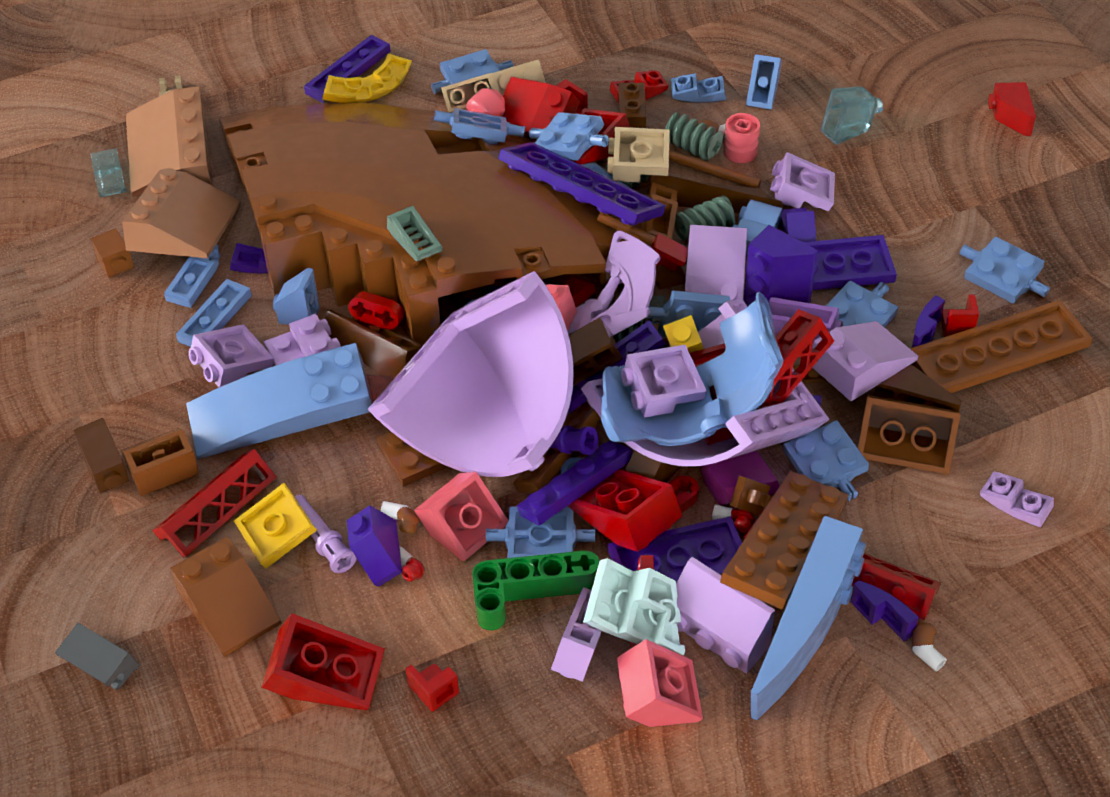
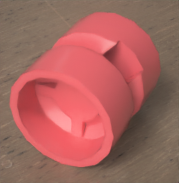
[724,113,760,164]

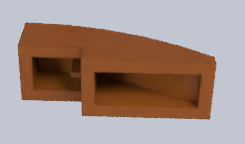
[642,182,678,240]

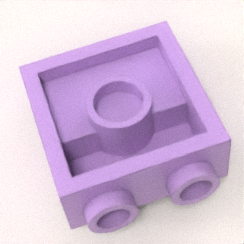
[770,152,835,212]
[263,314,341,366]
[189,324,274,388]
[621,345,707,418]

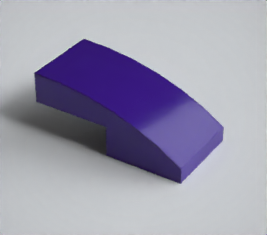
[230,243,268,274]
[911,295,945,348]
[850,581,919,642]

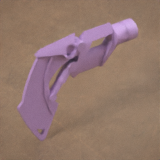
[568,231,660,335]

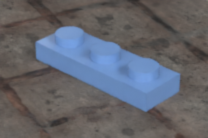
[176,279,252,347]

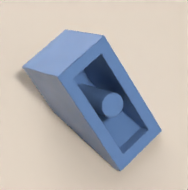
[746,54,782,110]
[273,268,320,325]

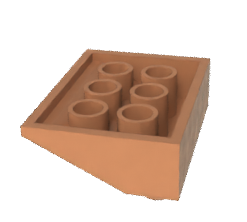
[126,86,212,196]
[122,168,241,258]

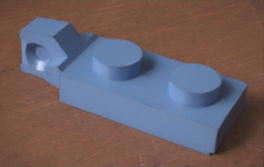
[164,244,221,308]

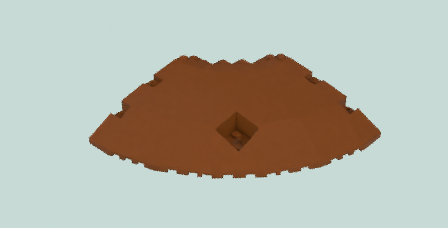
[219,102,686,345]

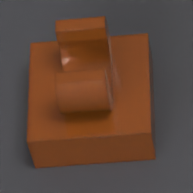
[729,476,773,516]

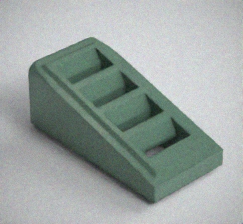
[387,206,443,262]

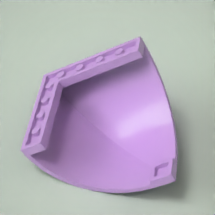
[368,271,573,477]
[581,299,830,466]

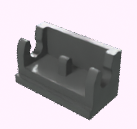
[55,623,140,690]

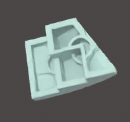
[583,558,685,655]

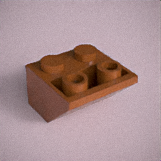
[120,428,199,497]

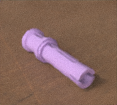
[295,494,357,574]

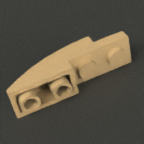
[441,59,546,113]

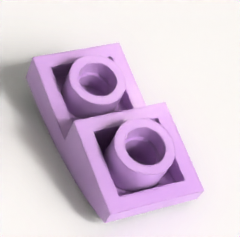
[980,471,1054,528]

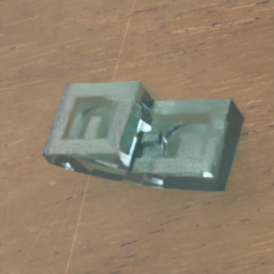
[91,148,127,197]

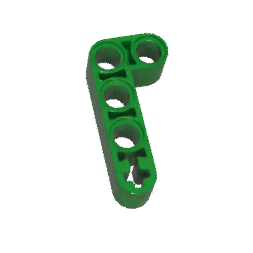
[472,551,600,631]

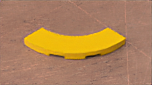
[322,53,412,103]

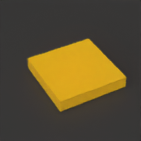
[234,483,317,569]

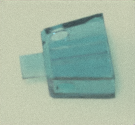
[820,86,883,145]

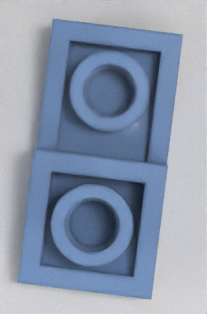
[671,73,726,102]

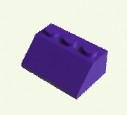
[743,225,818,307]

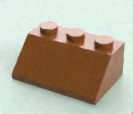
[858,395,961,475]

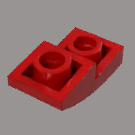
[609,70,669,103]

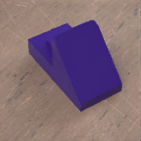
[780,208,816,242]

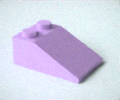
[685,225,747,300]
[812,321,918,401]

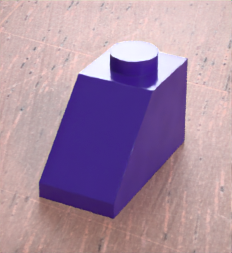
[347,505,402,587]

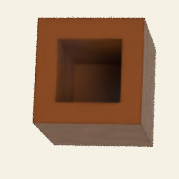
[90,228,134,278]

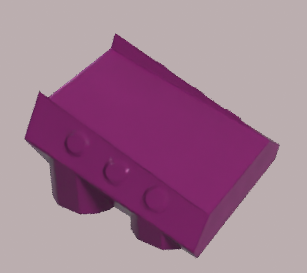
[700,450,780,509]

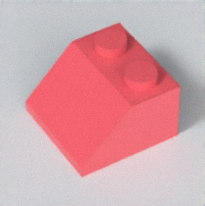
[414,471,509,561]
[617,639,703,727]

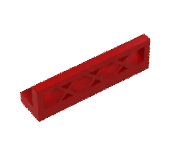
[761,309,835,408]
[152,449,277,557]
[851,553,941,621]

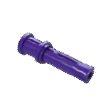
[549,426,598,455]

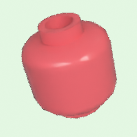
[467,88,505,116]

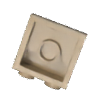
[607,127,670,182]

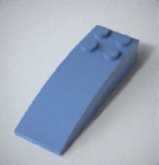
[186,343,373,459]
[751,516,866,720]

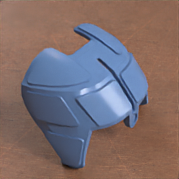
[601,292,783,446]

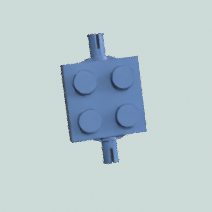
[431,49,514,94]
[434,108,525,144]
[529,112,609,161]
[959,236,1050,304]
[826,281,899,328]
[645,291,730,338]
[783,420,869,501]
[486,507,595,558]

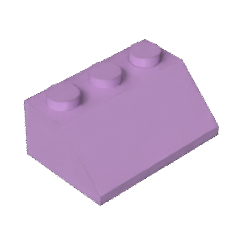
[676,557,775,674]

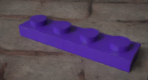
[304,35,391,104]
[567,320,667,414]
[517,440,632,526]

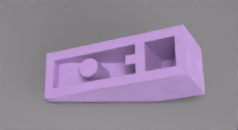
[551,587,602,682]

